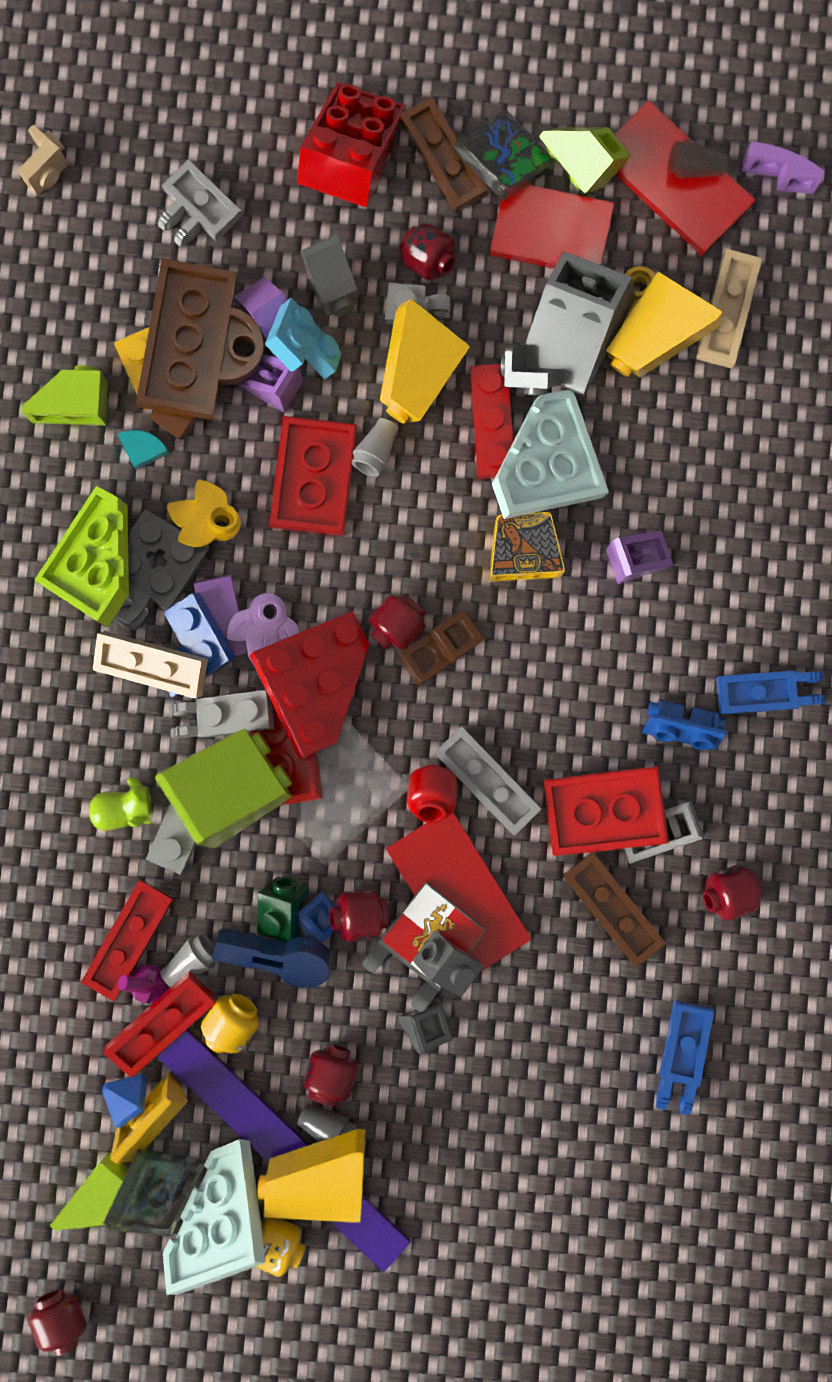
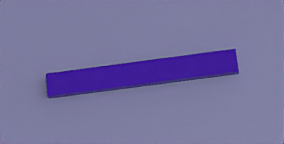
[157,1028,410,1273]

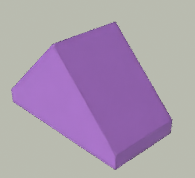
[234,277,287,357]
[236,352,303,413]
[606,530,674,585]

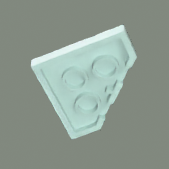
[492,390,609,519]
[163,1139,266,1295]

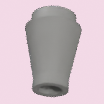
[352,418,398,477]
[161,934,215,987]

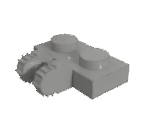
[158,159,242,247]

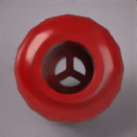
[407,764,458,823]

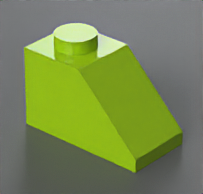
[22,365,109,425]
[50,1152,142,1231]

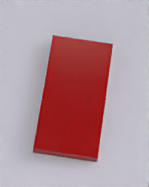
[614,100,756,257]
[386,813,532,972]

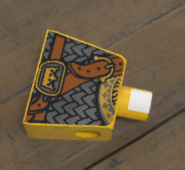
[489,512,564,582]

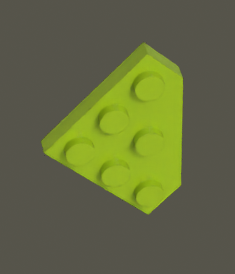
[35,486,129,628]

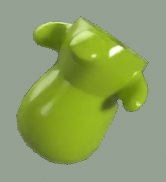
[89,777,152,831]

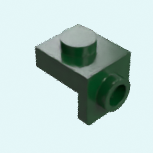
[257,877,309,942]

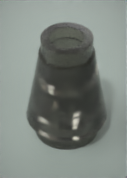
[668,139,728,178]

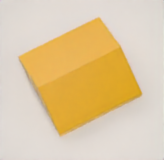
[110,1072,188,1164]

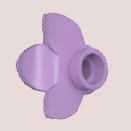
[227,593,300,667]

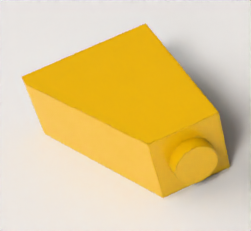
[606,272,723,378]
[380,299,470,424]
[258,1129,366,1223]

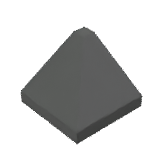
[398,1003,453,1054]

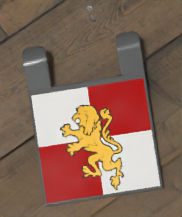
[362,881,487,1012]

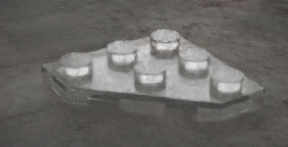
[299,718,408,866]

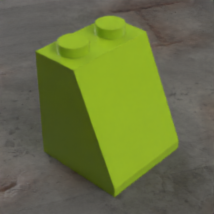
[155,728,293,848]

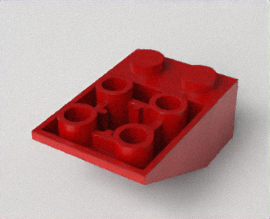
[297,81,406,208]

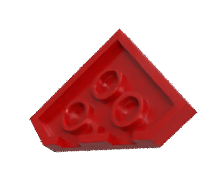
[250,611,369,760]

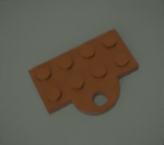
[136,258,263,420]

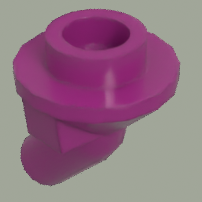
[118,964,168,1004]

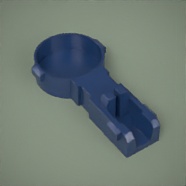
[212,928,331,988]

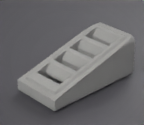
[624,801,704,864]

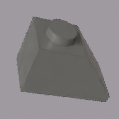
[302,235,359,318]

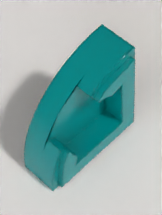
[117,430,170,470]

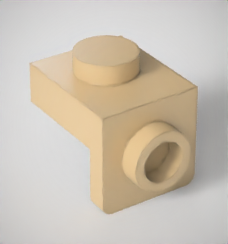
[17,125,68,196]

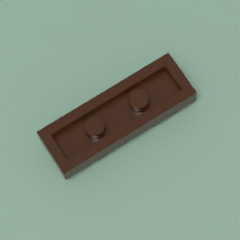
[400,96,488,213]
[562,852,666,968]

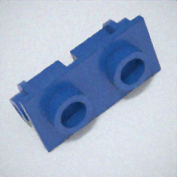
[642,699,727,750]

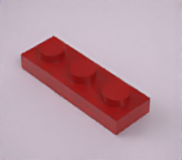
[469,364,513,480]
[80,879,175,1002]
[103,971,217,1077]

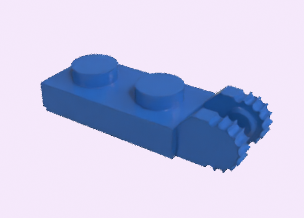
[716,670,826,715]
[656,1000,714,1115]

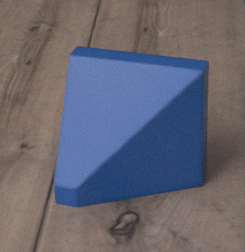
[298,891,336,943]
[102,1075,147,1128]

